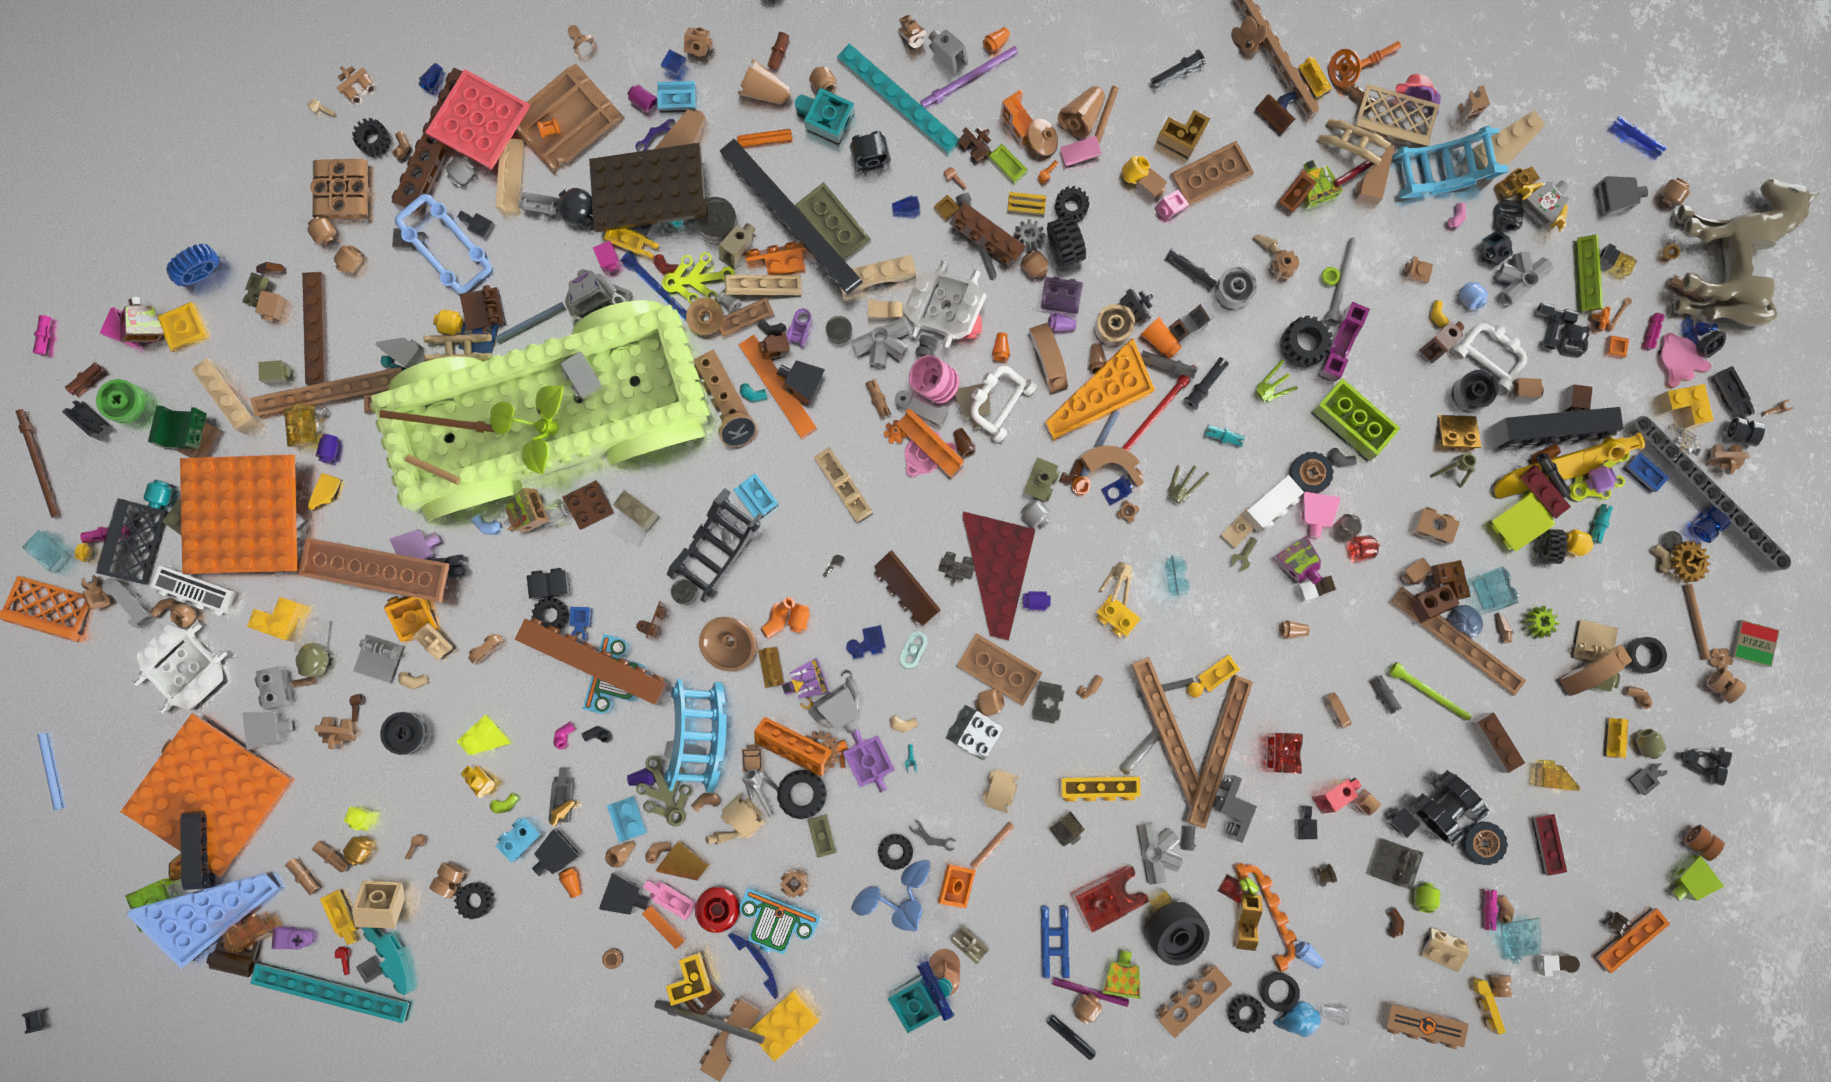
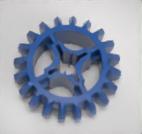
[166,243,219,287]

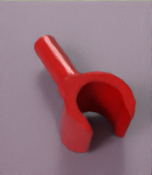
[335,947,349,975]

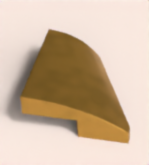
[656,841,710,880]

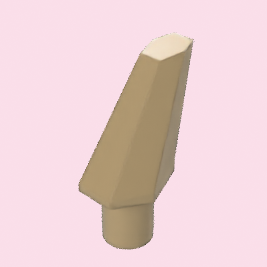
[1253,234,1281,255]
[705,832,738,845]

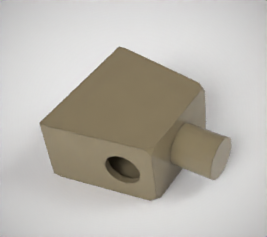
[719,223,756,270]
[954,383,990,430]

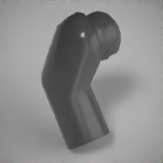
[1329,448,1357,467]

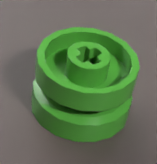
[96,379,149,425]

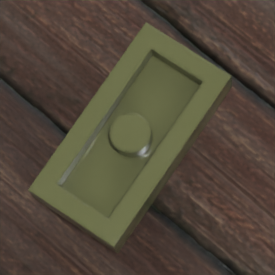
[807,815,836,858]

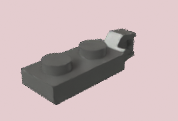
[548,767,573,822]

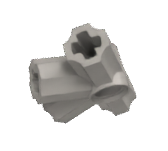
[1497,251,1554,305]
[851,317,909,367]
[1138,823,1183,885]

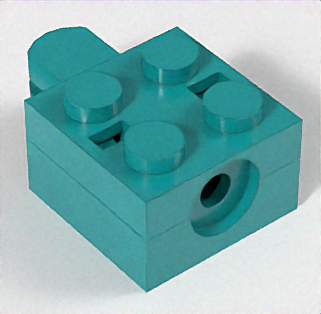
[795,88,855,143]
[887,974,953,1033]

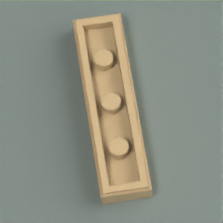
[725,274,802,295]

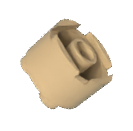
[1095,304,1135,346]
[982,769,1020,813]
[720,793,766,839]

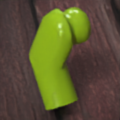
[489,792,519,814]
[1239,878,1259,895]

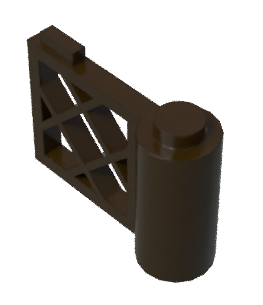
[206,914,267,978]

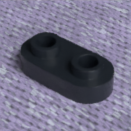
[1696,330,1726,358]

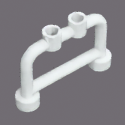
[1451,323,1527,394]
[970,366,1037,443]

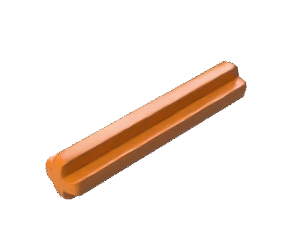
[737,129,792,146]

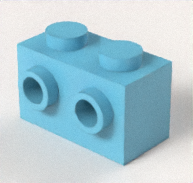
[495,817,543,863]

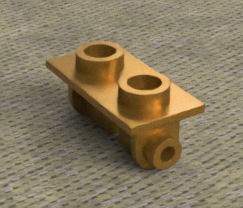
[758,647,784,688]

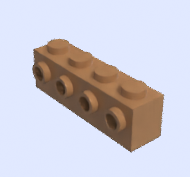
[693,349,749,421]

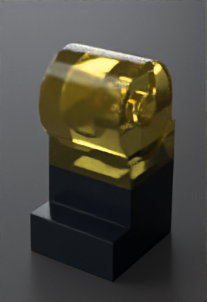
[1600,243,1637,276]

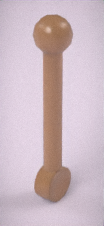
[1607,298,1632,331]

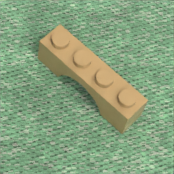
[841,255,916,295]

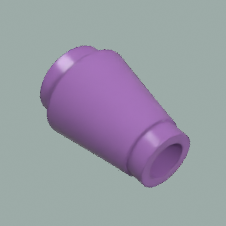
[1048,313,1077,331]

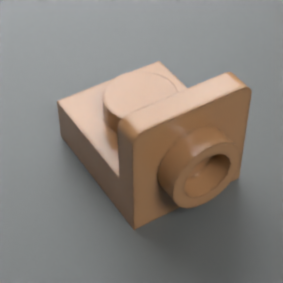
[1404,256,1433,284]

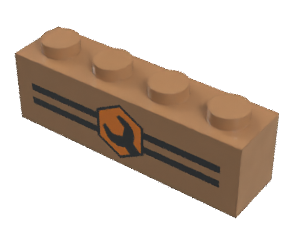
[1382,1002,1469,1049]

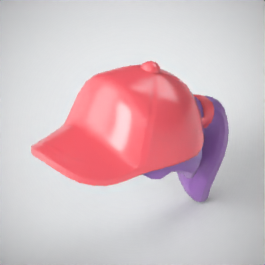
[1395,74,1441,115]

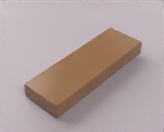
[719,297,775,338]

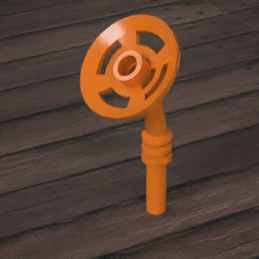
[1329,41,1401,87]

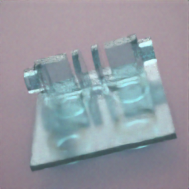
[1166,555,1190,596]
[1501,918,1541,964]

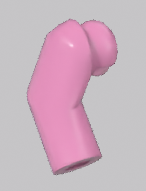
[1447,203,1466,228]

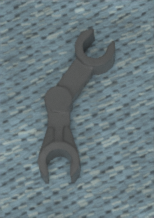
[909,820,956,851]

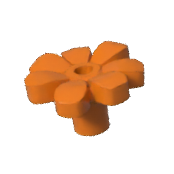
[1591,306,1611,330]
[884,420,907,444]

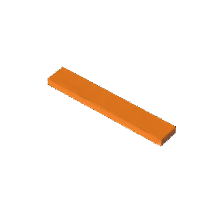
[738,334,817,439]

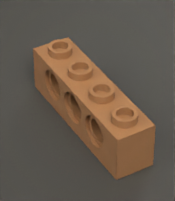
[1156,964,1232,1038]

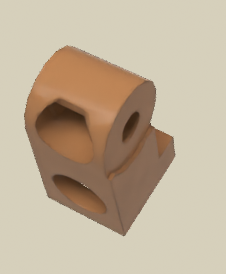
[1350,789,1381,816]

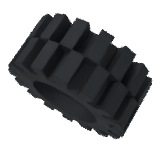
[352,118,390,155]
[1055,186,1090,221]
[1540,529,1568,564]
[531,597,569,629]
[878,834,913,870]
[454,883,493,920]
[1228,995,1266,1033]

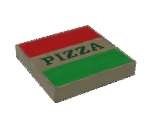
[1731,620,1780,667]

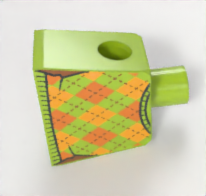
[1101,950,1140,999]

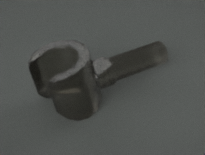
[822,554,845,577]

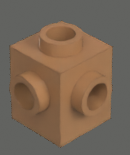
[683,27,713,57]
[1270,249,1299,279]
[780,869,809,898]

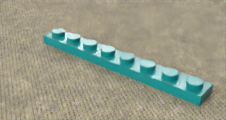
[837,43,960,155]
[250,963,410,1023]

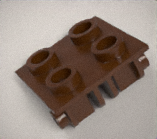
[460,285,504,330]
[562,480,614,530]
[636,601,667,641]

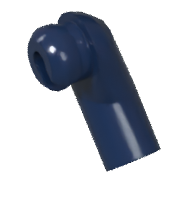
[1277,91,1297,110]

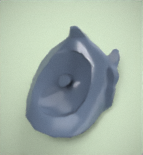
[1447,605,1483,638]

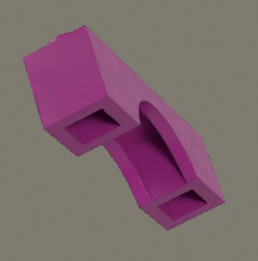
[1319,302,1370,382]

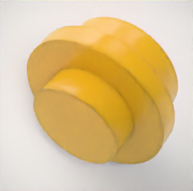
[75,543,93,562]

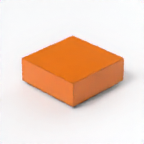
[1605,335,1629,358]

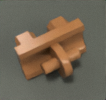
[898,15,927,48]
[336,66,372,100]
[1707,444,1750,475]
[314,717,355,750]

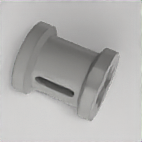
[716,289,741,313]

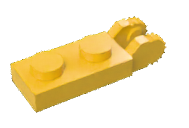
[603,228,659,260]
[1472,978,1506,1035]

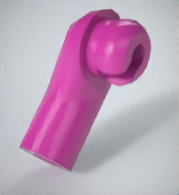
[553,721,575,749]

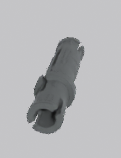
[1141,350,1198,379]

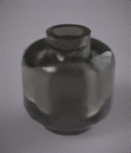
[1333,513,1362,542]

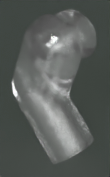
[309,406,327,434]

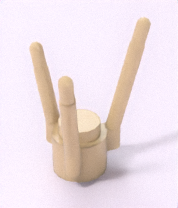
[1099,562,1133,606]

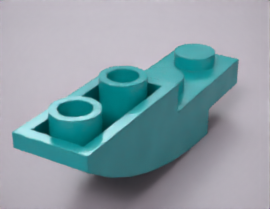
[361,927,412,996]

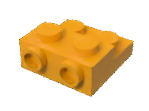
[384,596,437,642]

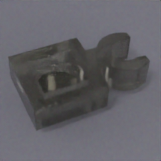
[392,228,427,249]

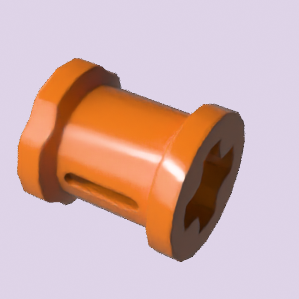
[537,117,561,139]

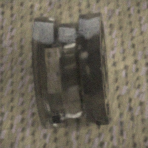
[826,316,852,345]

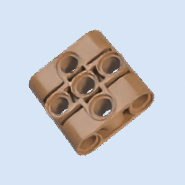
[310,159,370,219]

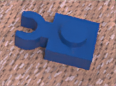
[569,606,591,640]

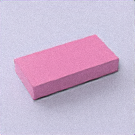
[1060,135,1102,167]

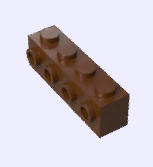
[949,202,1026,267]

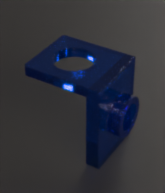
[1101,475,1133,506]

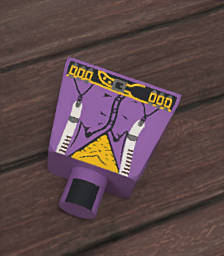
[782,658,830,699]

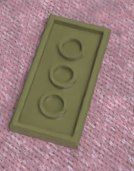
[795,182,871,261]

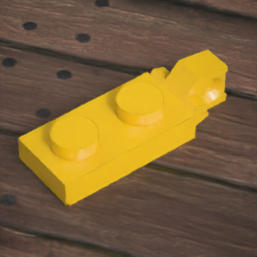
[320,889,358,945]

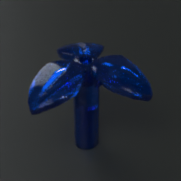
[1684,318,1718,346]

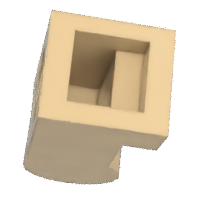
[868,299,903,321]

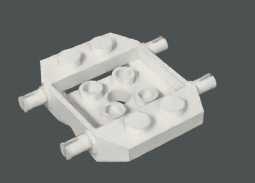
[903,260,986,348]
[132,621,228,714]

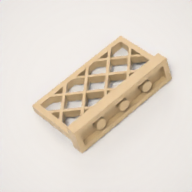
[1354,84,1440,148]

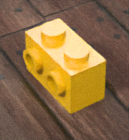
[1095,595,1141,638]

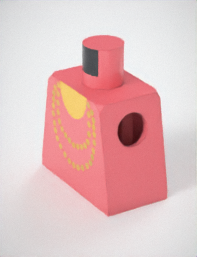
[1312,777,1361,814]

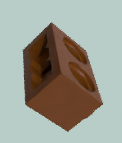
[1409,583,1460,623]

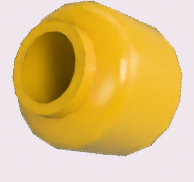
[1122,156,1150,184]
[433,309,463,335]
[1565,529,1593,557]

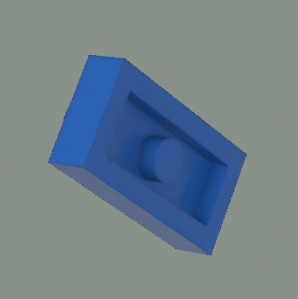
[1626,452,1669,493]

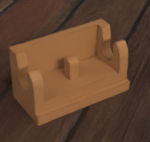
[1458,85,1490,122]

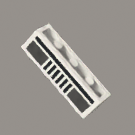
[150,565,238,616]

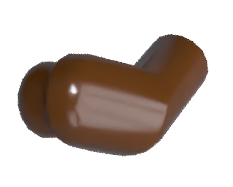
[1387,907,1404,938]

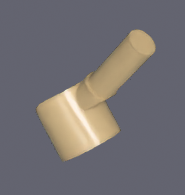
[307,99,335,117]

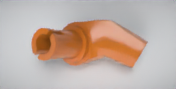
[760,597,795,638]

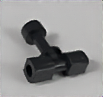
[1536,302,1579,350]

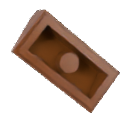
[1278,169,1317,212]

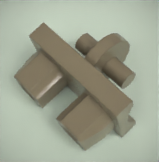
[950,926,990,964]

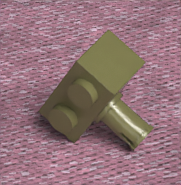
[1022,457,1060,503]

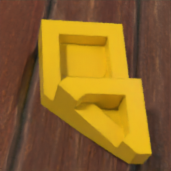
[308,473,341,510]

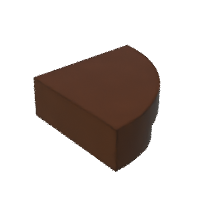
[256,262,283,274]

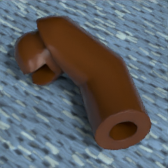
[1059,459,1083,485]

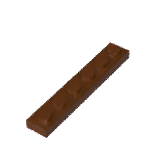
[302,272,326,385]

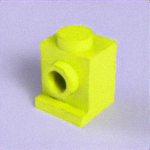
[343,806,374,831]

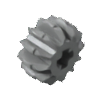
[1013,219,1045,252]

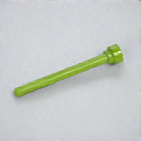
[1388,661,1471,720]

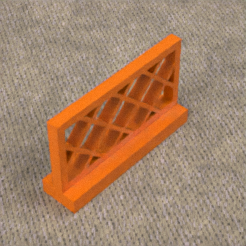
[0,575,88,642]

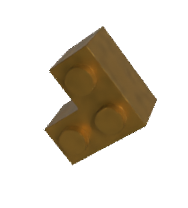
[1157,110,1211,157]

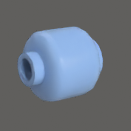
[1459,282,1488,310]

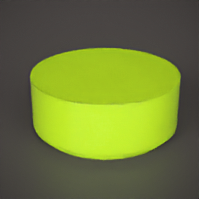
[1320,267,1340,287]

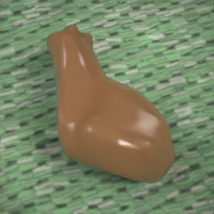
[605,841,634,868]

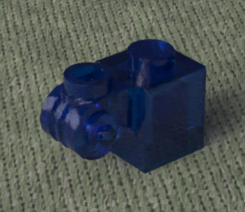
[846,625,886,659]

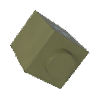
[258,360,291,384]

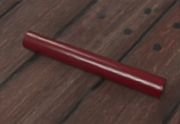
[1333,160,1374,187]

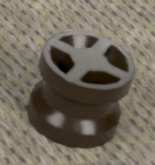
[1314,864,1337,888]
[1606,912,1632,936]

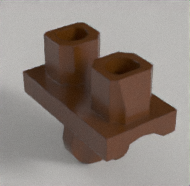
[958,127,992,161]

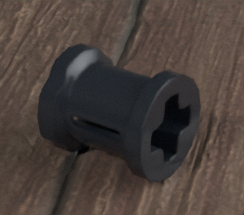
[22,1010,44,1034]

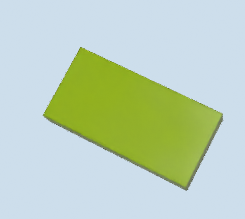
[988,143,1028,183]

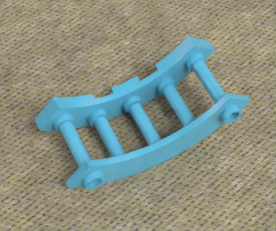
[1392,126,1509,198]
[664,679,726,793]

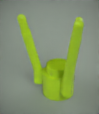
[1255,360,1298,402]

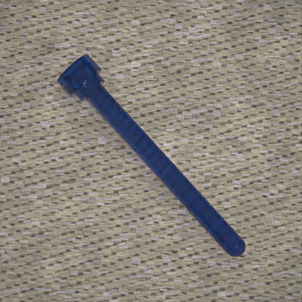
[620,251,687,320]

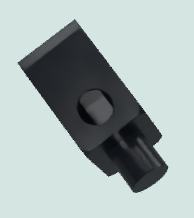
[776,361,825,406]
[532,828,582,876]
[599,872,650,915]

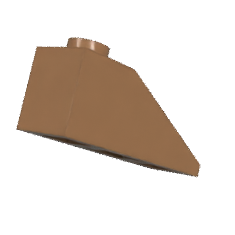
[1355,145,1395,205]

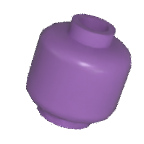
[1585,465,1617,493]

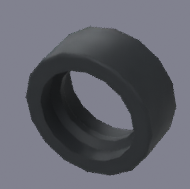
[1626,637,1667,674]
[1260,972,1300,1012]

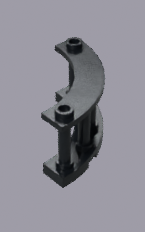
[666,488,762,602]

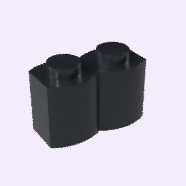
[526,568,570,600]

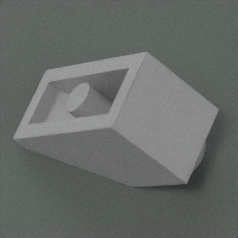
[375,338,424,368]

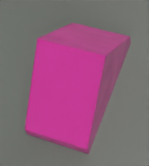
[100,307,136,347]

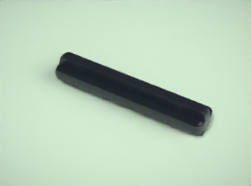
[1047,1015,1096,1060]

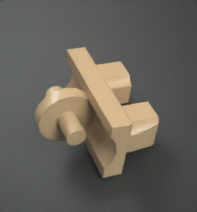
[413,622,453,661]

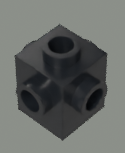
[1482,230,1513,264]

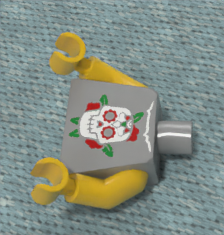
[1517,181,1569,232]

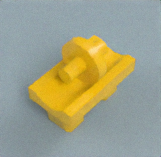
[461,765,494,798]

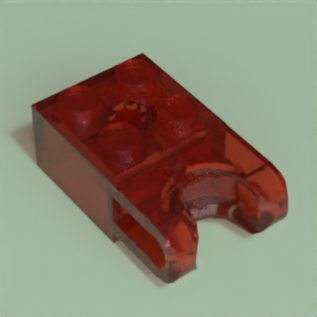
[1266,733,1303,774]
[1071,865,1149,933]

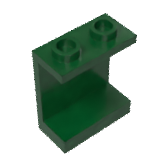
[148,405,207,450]

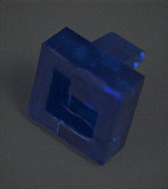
[661,49,687,76]

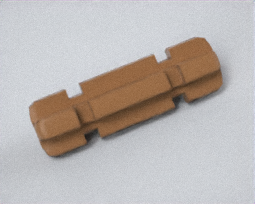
[1343,80,1376,110]

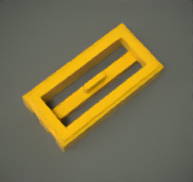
[1007,192,1047,216]

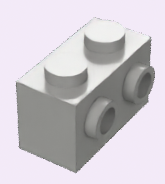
[561,352,603,399]
[255,666,292,710]

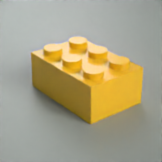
[749,988,820,1062]

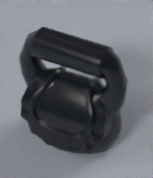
[1496,199,1524,231]
[1560,324,1590,357]

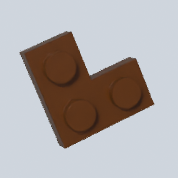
[1431,560,1471,600]

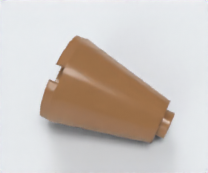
[737,59,791,105]
[1058,86,1105,138]

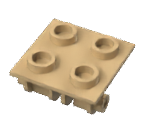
[1573,620,1618,662]

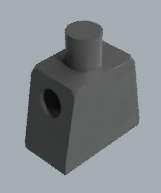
[1599,176,1648,216]

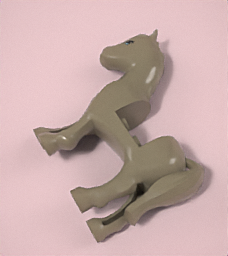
[1674,179,1819,326]

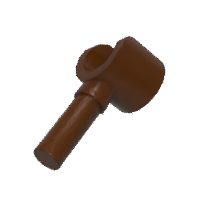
[349,694,363,722]

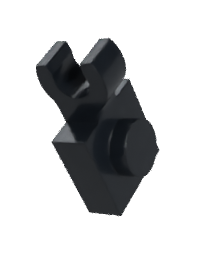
[457,211,494,239]
[1296,805,1318,840]

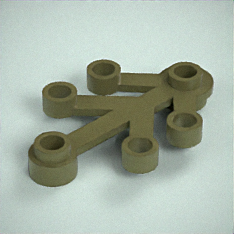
[636,755,692,826]

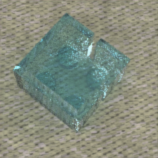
[1471,566,1519,614]

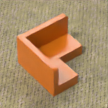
[1000,89,1033,144]

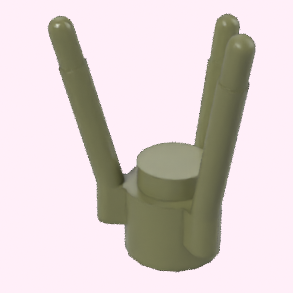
[1431,451,1476,487]
[1167,465,1209,504]

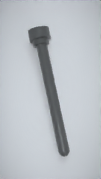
[955,192,997,279]

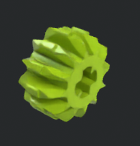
[1524,605,1560,638]

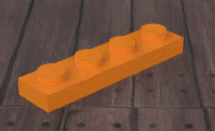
[1596,908,1670,974]

